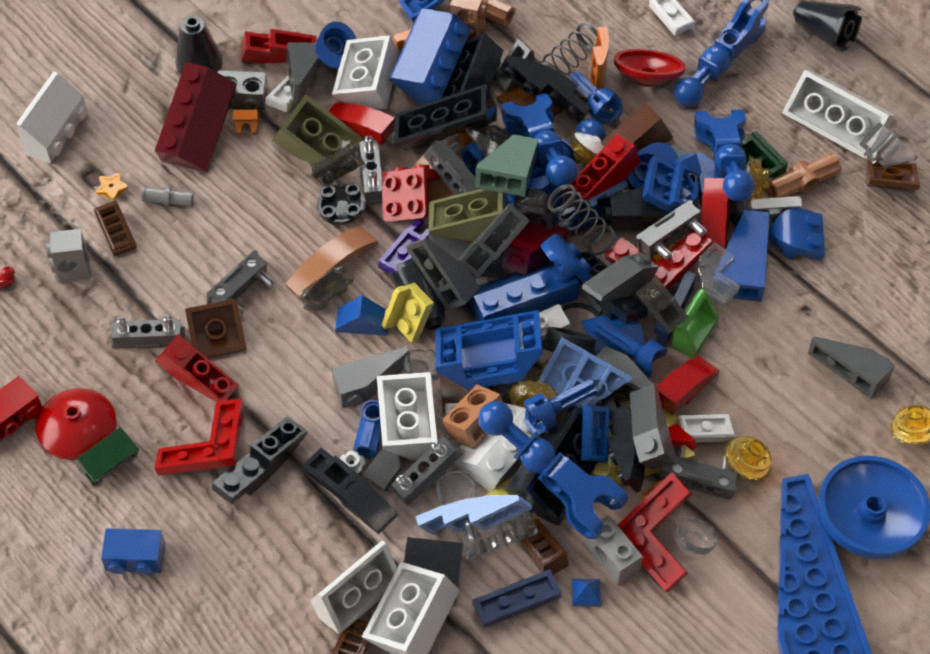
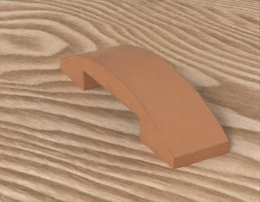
[286,226,378,302]

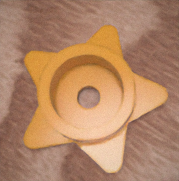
[96,173,128,200]

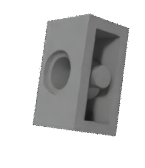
[46,229,90,282]
[585,515,643,586]

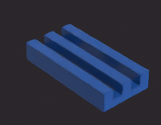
[581,405,610,462]

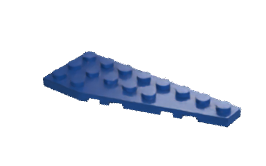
[777,474,872,654]

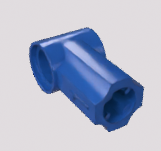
[353,400,382,458]

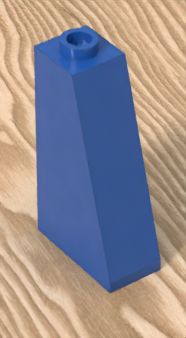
[710,210,769,302]

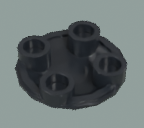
[317,183,366,225]

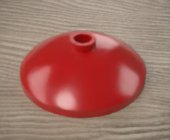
[614,49,686,87]
[35,388,117,460]

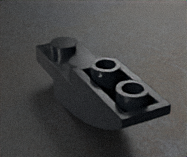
[500,56,591,123]
[575,251,648,324]
[601,394,645,493]
[212,416,307,505]
[302,448,398,534]

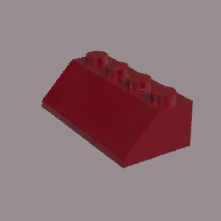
[154,62,237,173]

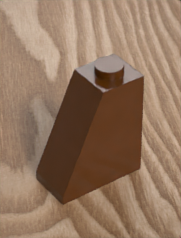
[602,103,673,152]

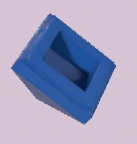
[572,579,601,606]

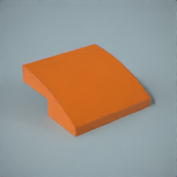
[590,26,609,90]

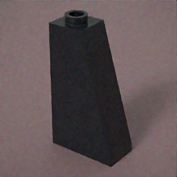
[603,175,701,231]

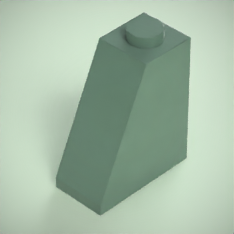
[475,135,538,197]

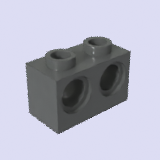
[218,70,268,110]

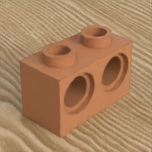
[450,0,487,41]
[442,384,503,449]

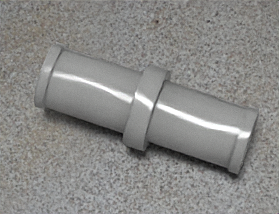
[141,186,194,207]

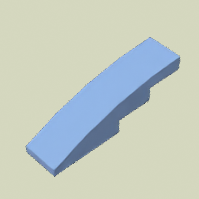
[416,495,532,534]

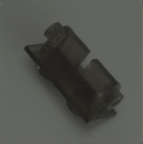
[311,144,365,187]
[300,266,354,311]

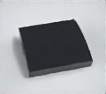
[404,537,463,603]

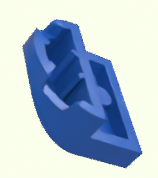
[642,155,699,212]
[769,208,825,261]
[541,234,593,284]

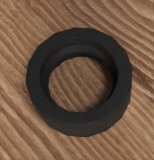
[543,327,596,354]

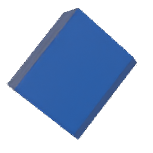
[672,152,702,176]

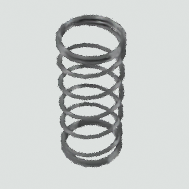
[538,23,597,75]
[547,184,617,256]

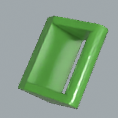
[671,289,719,358]

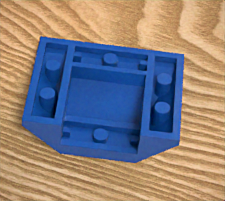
[435,310,543,390]

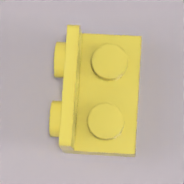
[381,282,434,343]

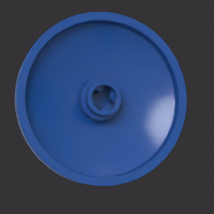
[817,456,930,559]

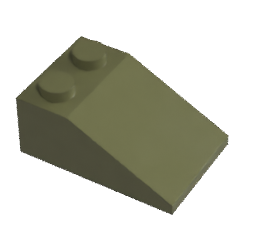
[272,95,364,176]
[428,189,509,241]

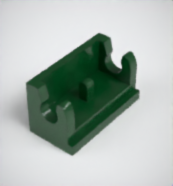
[741,131,788,190]
[76,427,139,485]

